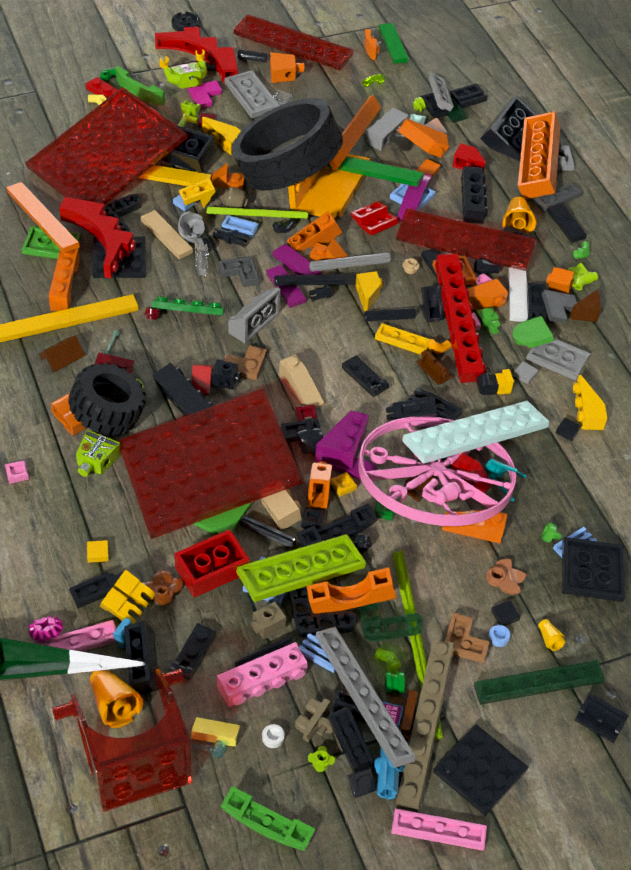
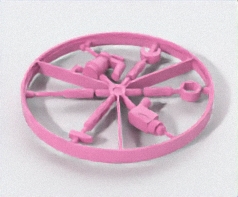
[358,417,516,526]

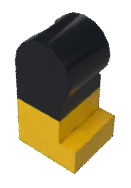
[476,369,514,395]

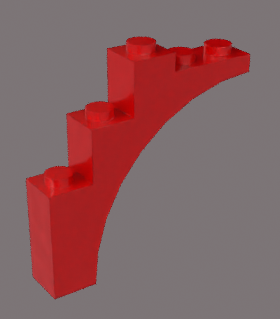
[155,27,238,83]
[59,197,136,279]

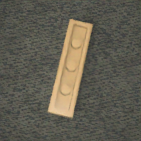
[141,210,193,259]

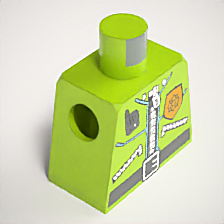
[76,430,121,477]

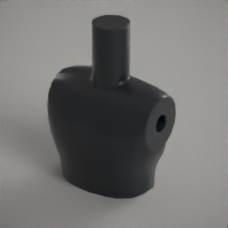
[297,417,323,454]

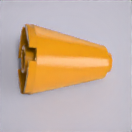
[502,197,536,234]
[90,670,143,728]

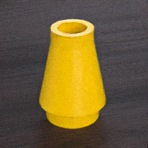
[538,619,565,651]

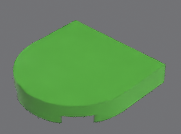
[513,316,554,348]

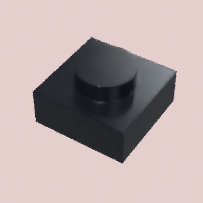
[347,767,377,798]

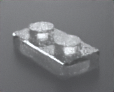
[195,238,208,276]

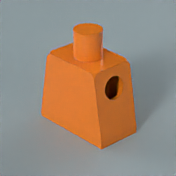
[270,52,304,83]
[307,461,332,510]

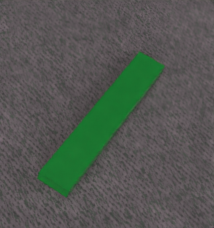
[327,156,424,187]

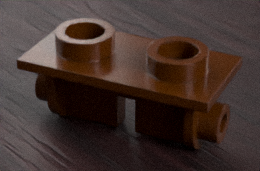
[416,350,453,386]

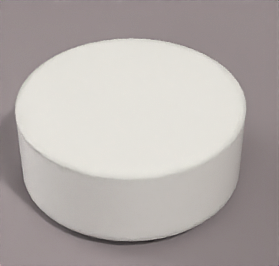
[262,724,285,748]

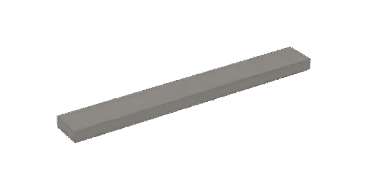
[316,627,415,768]

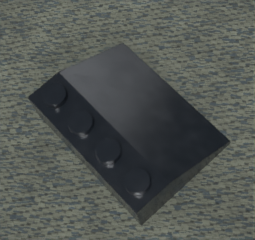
[480,95,537,161]

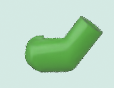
[573,241,590,259]

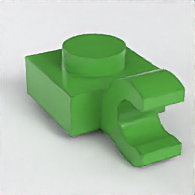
[476,307,500,334]

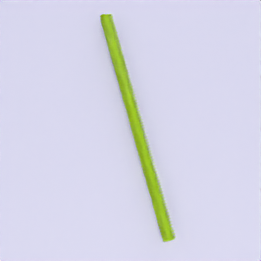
[393,550,443,740]

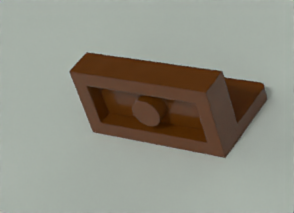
[38,335,85,371]
[389,690,418,741]

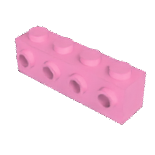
[217,642,308,707]

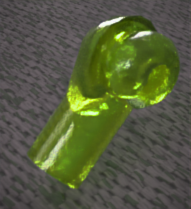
[362,73,385,87]
[374,648,401,674]

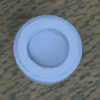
[488,625,511,647]

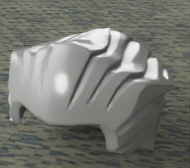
[178,211,205,243]

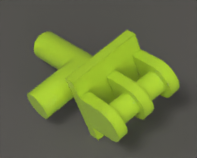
[178,100,201,127]

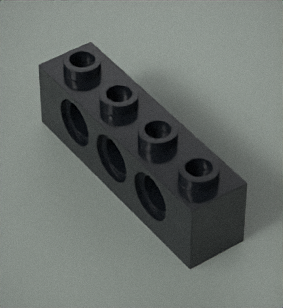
[461,166,488,224]

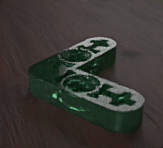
[360,602,424,642]

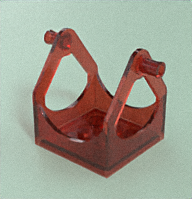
[52,668,192,812]

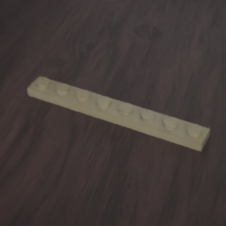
[396,640,455,810]

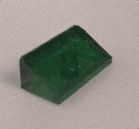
[448,95,468,123]

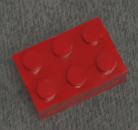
[174,529,249,598]

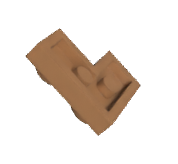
[224,345,267,380]
[445,613,489,664]

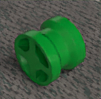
[385,671,405,694]

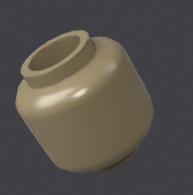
[222,187,248,208]

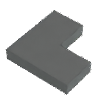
[218,257,260,287]
[542,290,576,323]

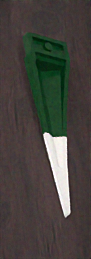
[0,638,145,681]

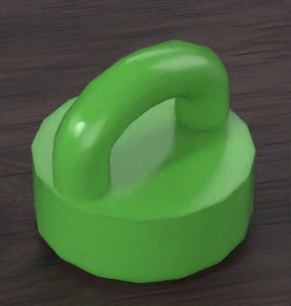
[541,522,562,543]

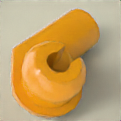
[427,339,452,355]

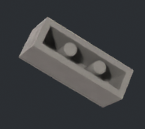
[365,108,409,151]

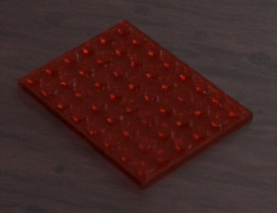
[25,87,188,205]
[117,388,303,539]

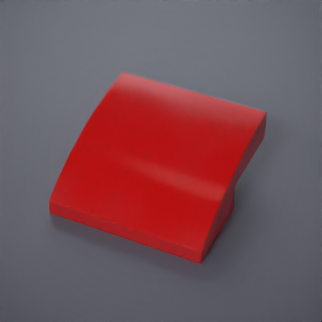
[351,201,398,236]

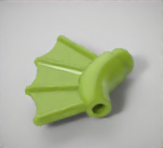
[568,263,598,291]

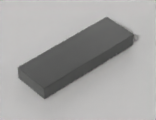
[534,183,583,213]

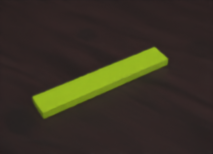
[207,207,308,219]

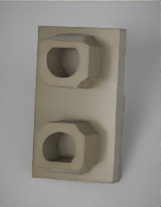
[295,698,333,742]

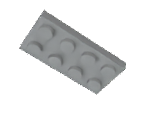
[225,70,280,119]

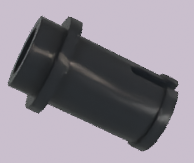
[309,285,333,302]

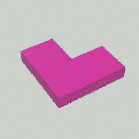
[187,80,222,109]

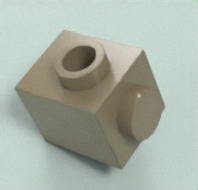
[251,602,286,640]

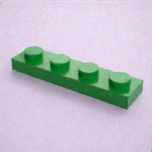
[151,296,225,316]

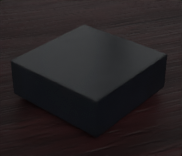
[556,418,581,441]
[301,508,324,529]
[491,601,520,626]

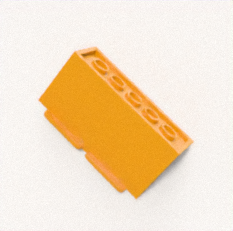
[288,154,370,219]

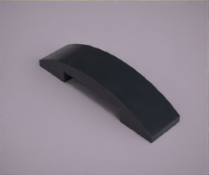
[296,504,378,547]

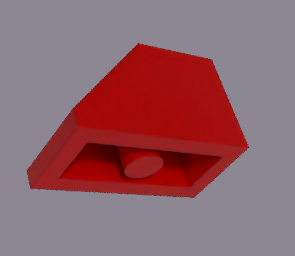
[452,143,486,174]
[451,452,492,494]

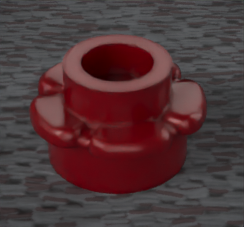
[143,307,161,320]

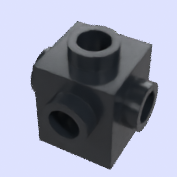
[212,359,241,390]

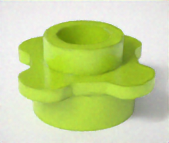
[308,746,335,772]

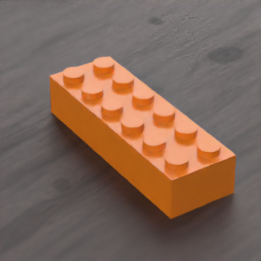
[518,111,561,199]

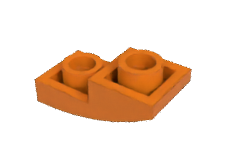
[364,29,379,60]

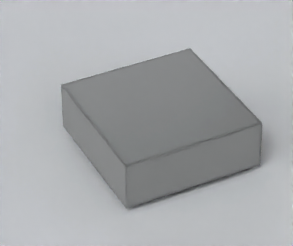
[513,361,538,384]

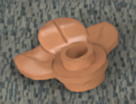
[486,559,526,594]

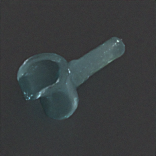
[193,740,227,758]

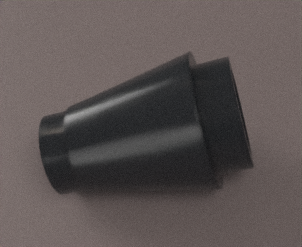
[474,257,500,274]

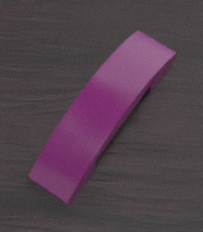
[397,171,433,224]

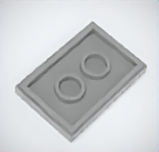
[526,338,590,381]

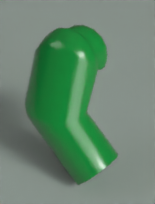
[100,68,116,81]

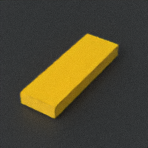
[375,323,431,355]

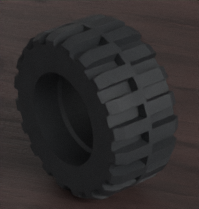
[68,363,146,436]

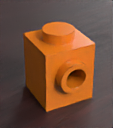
[546,267,574,294]

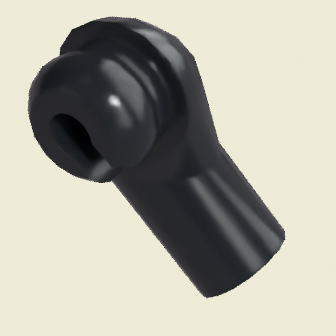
[273,218,297,233]

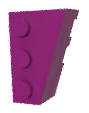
[315,410,369,469]

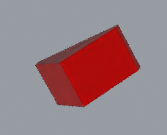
[192,364,214,396]

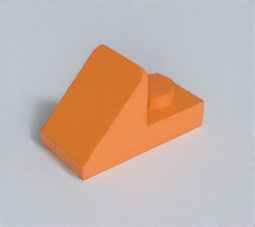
[211,163,245,190]
[310,239,348,269]

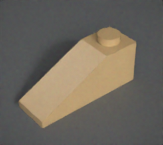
[279,354,324,409]

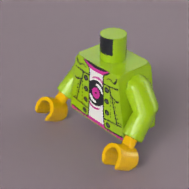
[159,50,207,89]

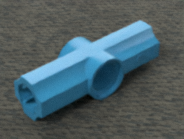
[374,747,405,800]

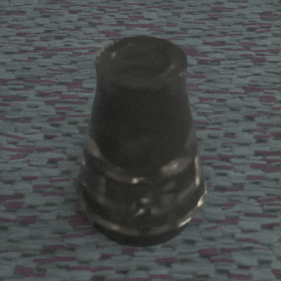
[389,132,414,151]

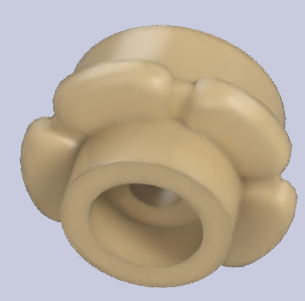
[403,258,419,274]

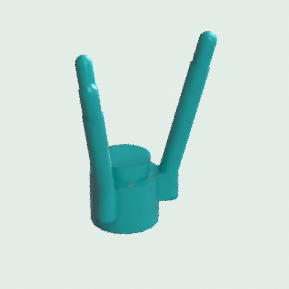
[485,458,526,501]

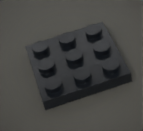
[92,236,146,278]
[562,537,625,602]
[433,724,529,817]

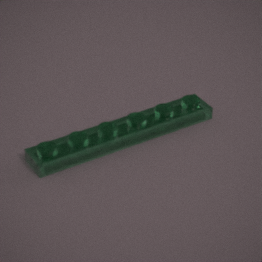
[474,660,605,705]

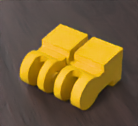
[100,570,156,624]

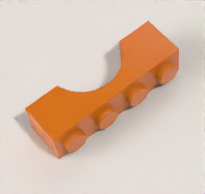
[48,248,80,311]
[307,567,396,614]

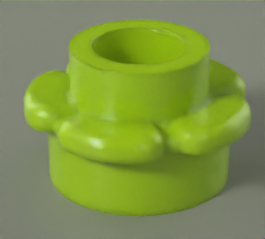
[413,97,426,112]

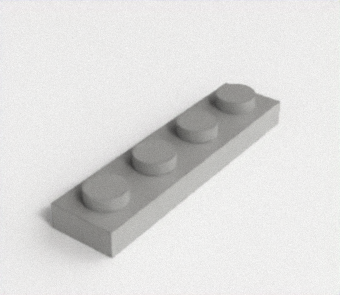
[428,73,454,111]

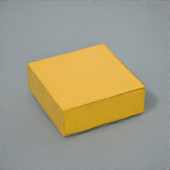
[330,472,357,497]
[87,540,109,563]

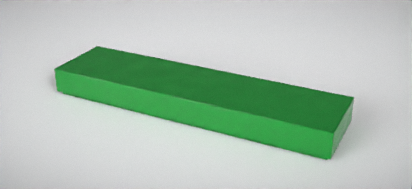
[379,23,408,64]

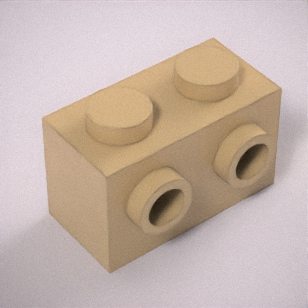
[259,481,302,531]

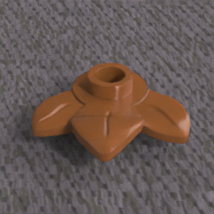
[142,570,183,605]

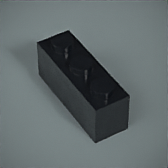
[124,621,160,695]

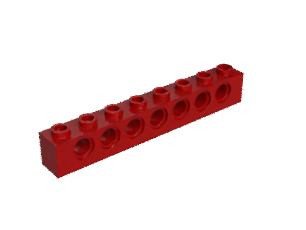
[435,254,486,383]

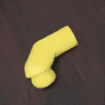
[88,95,109,107]

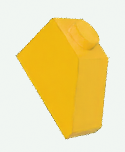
[355,271,383,311]

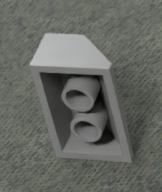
[228,287,280,343]

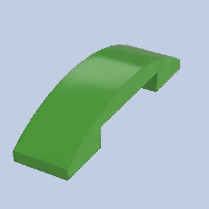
[115,66,165,105]
[221,786,315,851]

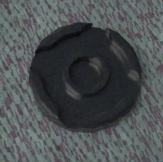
[171,12,200,32]

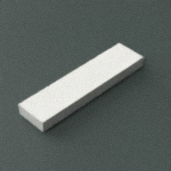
[508,267,528,322]

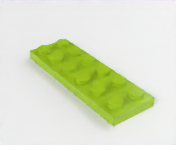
[236,534,366,602]

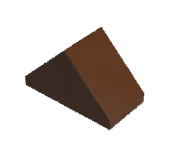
[570,290,601,322]

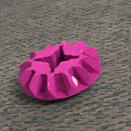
[28,615,63,641]

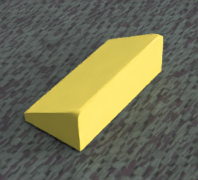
[191,717,240,747]

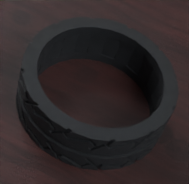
[231,98,343,191]

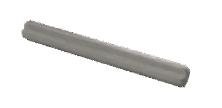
[309,253,391,271]

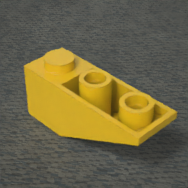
[201,117,241,155]
[573,375,607,430]

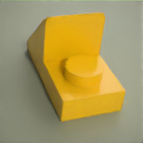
[179,178,215,208]

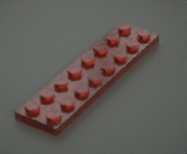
[234,14,353,70]
[396,208,537,271]

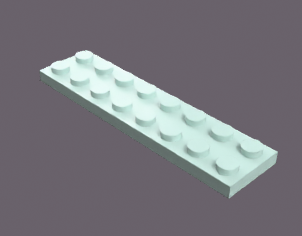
[402,401,549,464]

